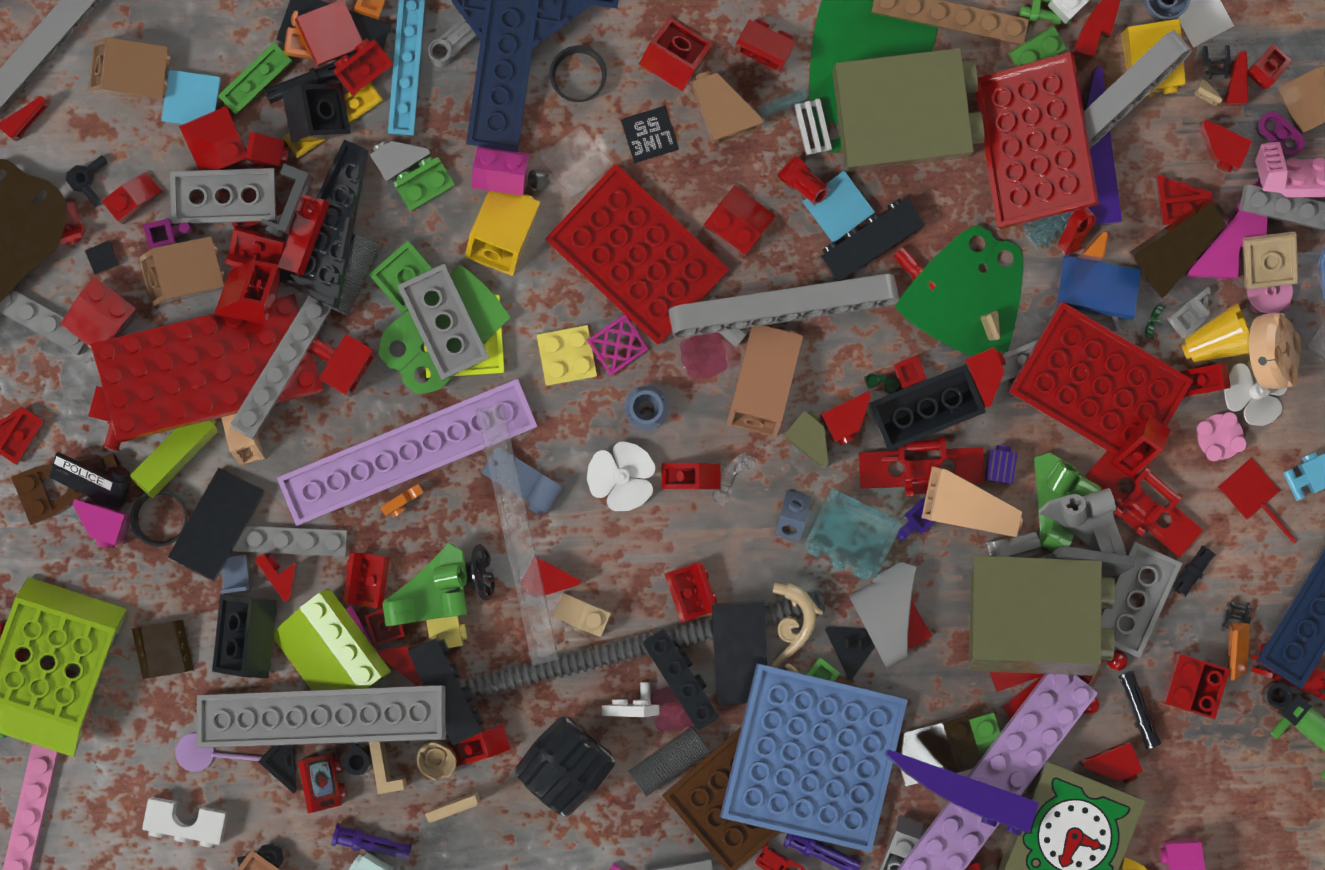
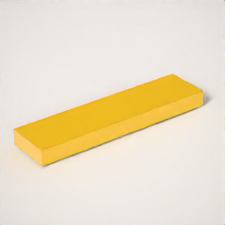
[283,82,383,159]

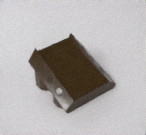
[132,620,194,679]

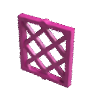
[586,314,648,376]

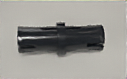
[1172,545,1216,597]

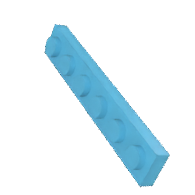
[388,0,426,137]

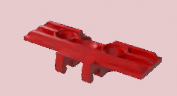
[859,437,985,497]
[1085,451,1203,558]

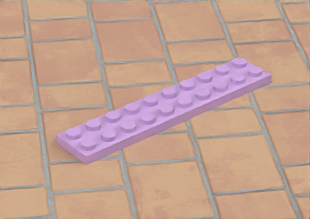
[277,379,538,526]
[898,674,1098,870]

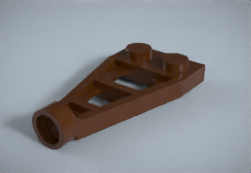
[11,452,120,525]

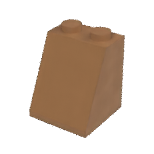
[88,37,170,100]
[1278,65,1325,134]
[692,71,763,146]
[139,236,225,308]

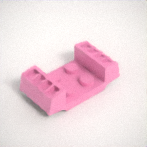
[1255,142,1325,197]

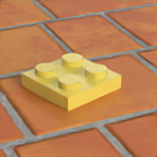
[537,325,597,386]

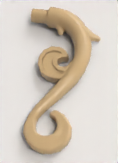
[770,583,823,673]

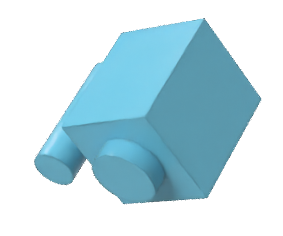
[1283,451,1325,501]

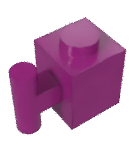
[143,218,194,250]

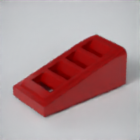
[1224,51,1248,106]
[0,96,50,141]

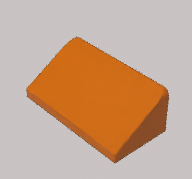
[1078,232,1108,262]
[1227,623,1250,680]

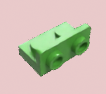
[393,156,455,212]

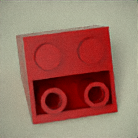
[215,260,280,324]
[1160,653,1230,720]

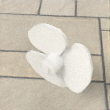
[1224,360,1287,426]
[587,441,655,511]

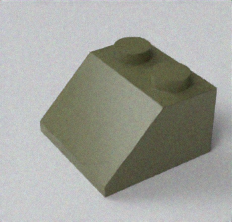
[782,410,828,469]

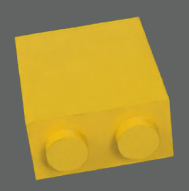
[1121,19,1186,98]
[465,191,540,276]

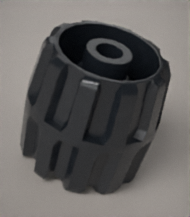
[515,715,616,817]

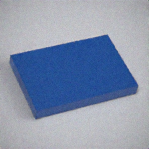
[1056,255,1141,320]

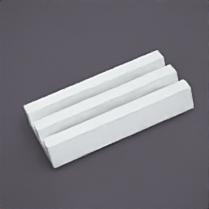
[794,99,832,156]

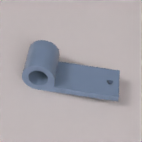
[481,446,564,516]

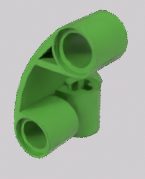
[1034,452,1102,552]
[382,543,467,626]

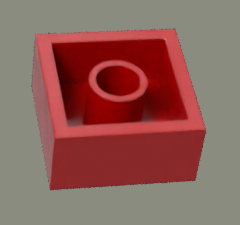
[364,610,407,647]

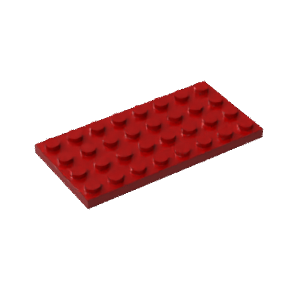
[90,294,323,443]

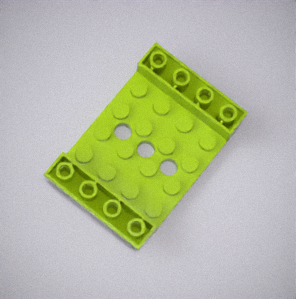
[0,577,127,757]

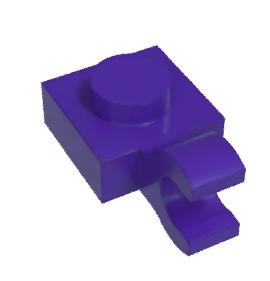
[894,498,936,541]

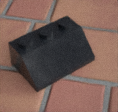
[212,594,277,678]

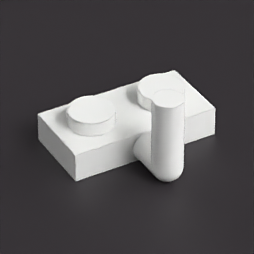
[602,682,660,717]

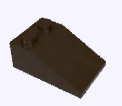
[896,713,981,786]

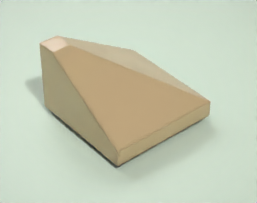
[1194,79,1223,106]
[980,310,1000,341]

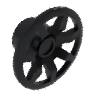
[464,544,495,601]

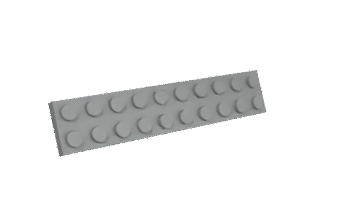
[197,685,446,748]

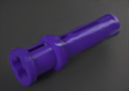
[331,823,412,861]
[782,833,861,870]

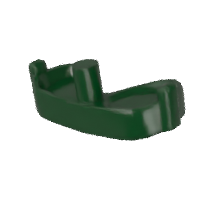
[1145,303,1167,339]
[864,373,900,394]

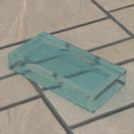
[757,87,809,119]

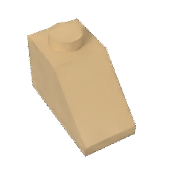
[553,593,611,637]

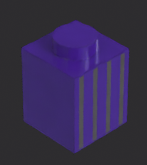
[985,445,1018,484]

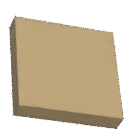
[1243,232,1298,290]
[425,791,481,823]

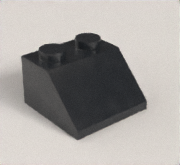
[282,83,351,143]

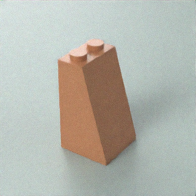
[726,324,803,438]

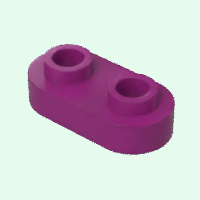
[1258,112,1305,156]

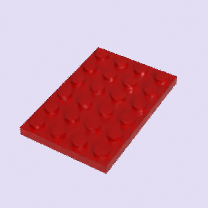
[975,52,1099,229]
[545,163,729,346]
[1008,302,1194,456]

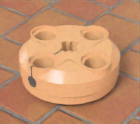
[1249,313,1301,389]

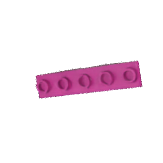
[1184,178,1267,280]

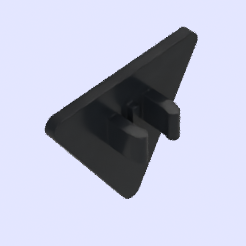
[825,626,875,679]

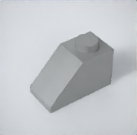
[370,141,432,184]

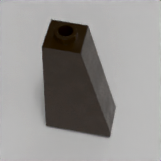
[1129,199,1226,298]

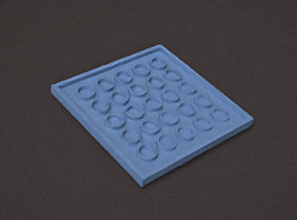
[720,663,908,852]

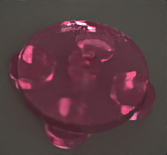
[680,333,728,380]
[651,686,694,732]

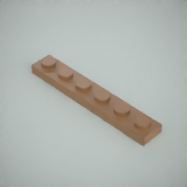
[871,0,1029,45]

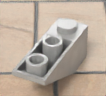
[879,815,924,870]

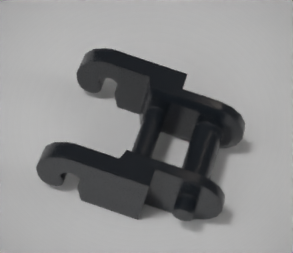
[1203,45,1231,79]
[1221,599,1252,631]

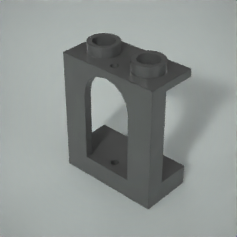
[261,164,314,238]

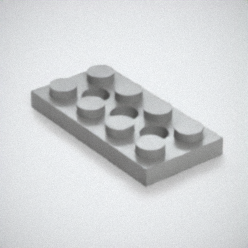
[170,168,277,225]
[397,264,489,381]
[1101,542,1182,658]

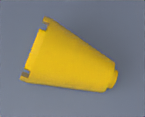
[1181,303,1250,362]

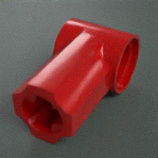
[777,155,829,206]

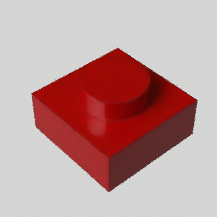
[893,355,927,389]

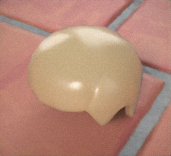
[416,740,456,781]

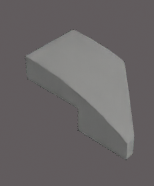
[1167,287,1211,339]

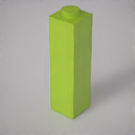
[130,419,218,499]

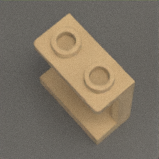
[369,742,408,794]

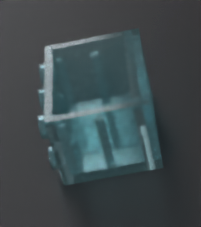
[802,488,903,582]

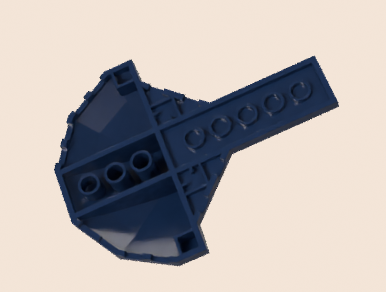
[451,0,619,152]

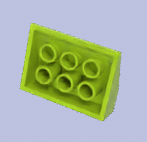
[273,588,391,691]

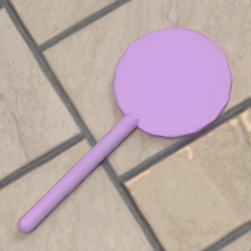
[175,733,262,772]

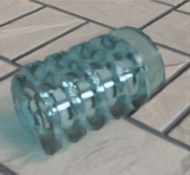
[1023,210,1077,252]

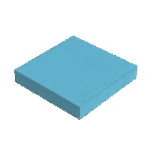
[161,70,221,125]
[802,171,875,242]

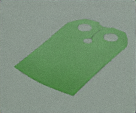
[379,264,511,394]

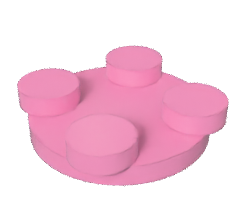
[1247,284,1293,314]
[1196,412,1246,461]

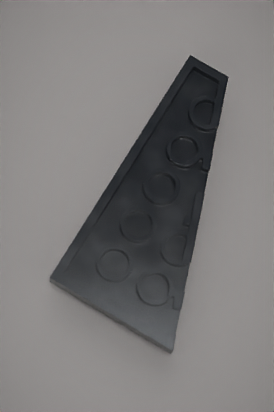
[280,139,369,309]

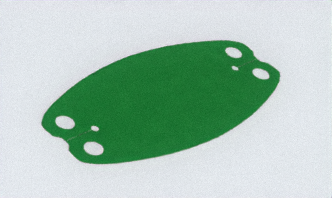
[809,0,937,153]

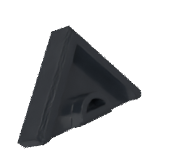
[258,745,296,794]

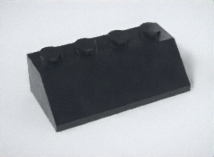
[868,364,986,452]

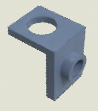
[775,490,811,542]
[221,555,251,594]

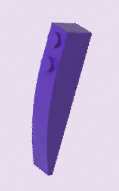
[1084,66,1122,227]
[885,749,1039,836]

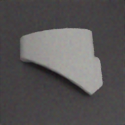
[1039,488,1126,555]
[849,562,917,668]

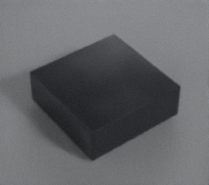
[84,240,120,275]

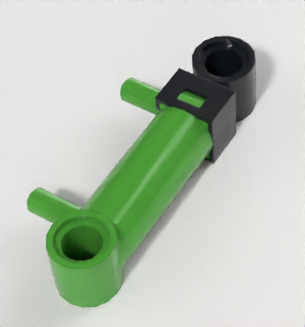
[1262,682,1325,779]

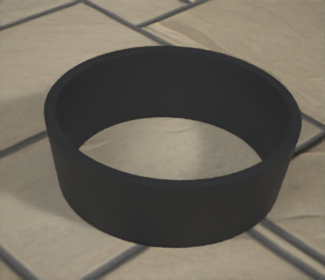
[550,45,607,102]
[130,490,187,547]

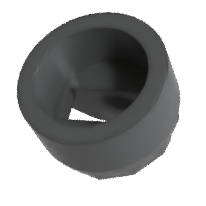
[528,169,550,191]

